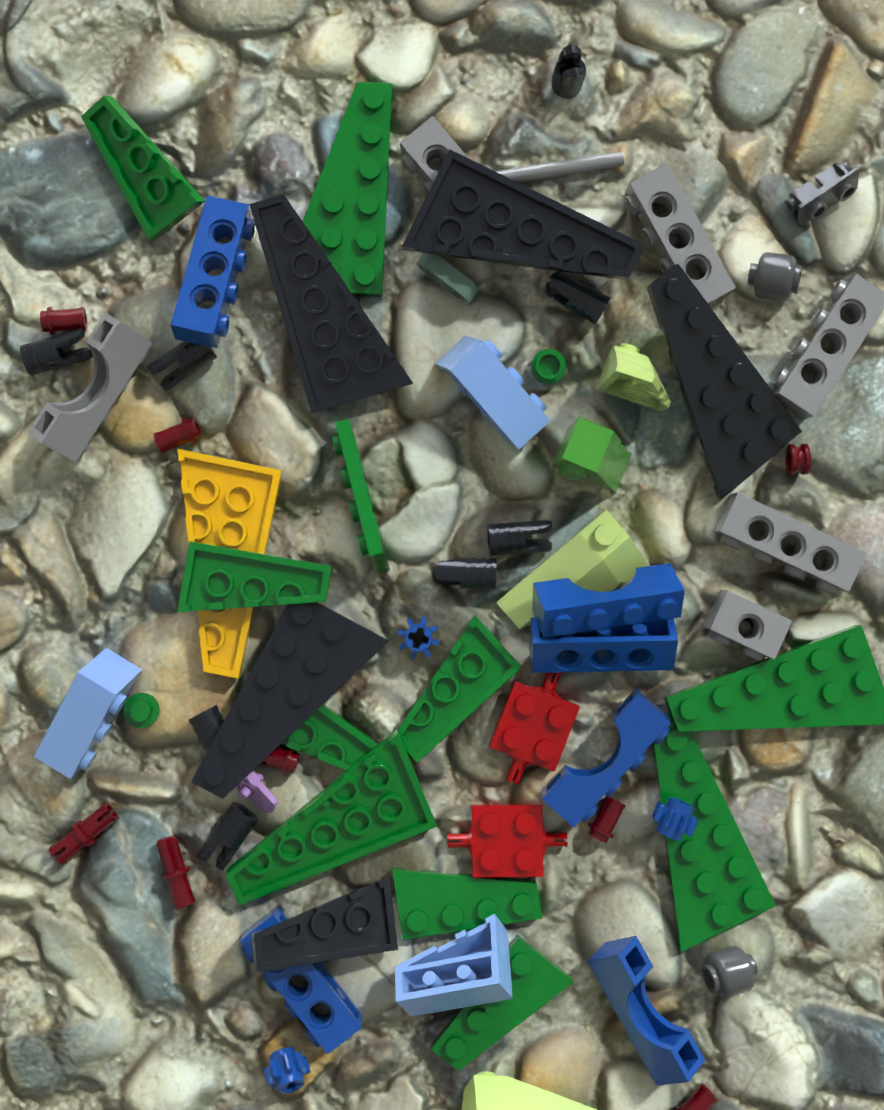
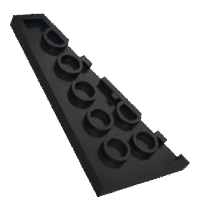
[402,149,645,280]
[249,194,414,413]
[646,264,802,499]
[191,602,389,799]

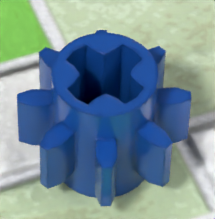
[397,615,440,659]
[652,796,698,841]
[263,1047,310,1094]

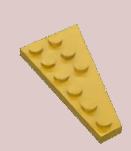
[177,449,283,679]

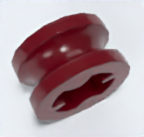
[785,443,811,475]

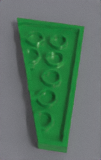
[303,82,393,297]
[663,625,884,732]
[652,720,776,952]
[226,729,437,906]

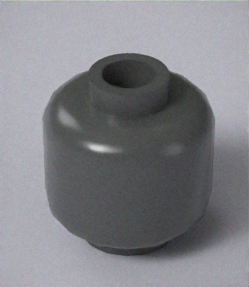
[748,252,802,301]
[701,946,758,999]

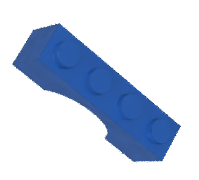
[532,563,685,638]
[542,688,671,827]
[587,936,705,1086]

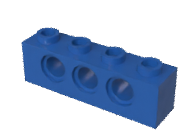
[171,195,255,348]
[529,618,678,673]
[240,906,363,1054]

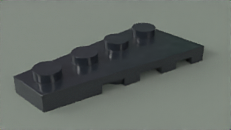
[251,877,398,972]

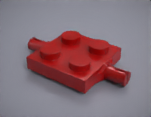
[488,672,580,784]
[447,804,568,877]

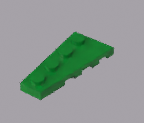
[81,96,205,240]
[332,419,390,573]
[177,541,333,612]
[398,615,523,763]
[281,704,379,771]
[392,867,542,940]
[431,934,574,1071]

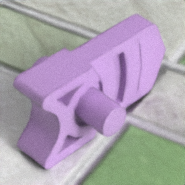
[235,771,278,813]

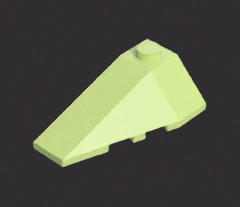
[597,343,671,412]
[496,509,648,629]
[461,1071,597,1110]

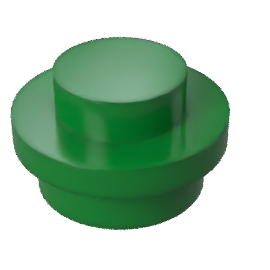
[531,349,566,385]
[124,693,160,728]

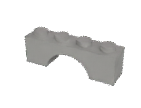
[28,312,152,463]

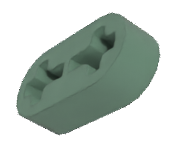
[416,253,480,304]

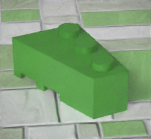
[552,417,632,493]

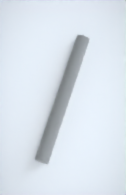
[496,151,624,182]

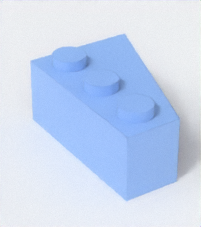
[435,335,550,450]
[34,648,142,779]
[395,914,513,1017]

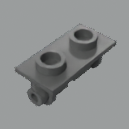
[785,161,860,227]

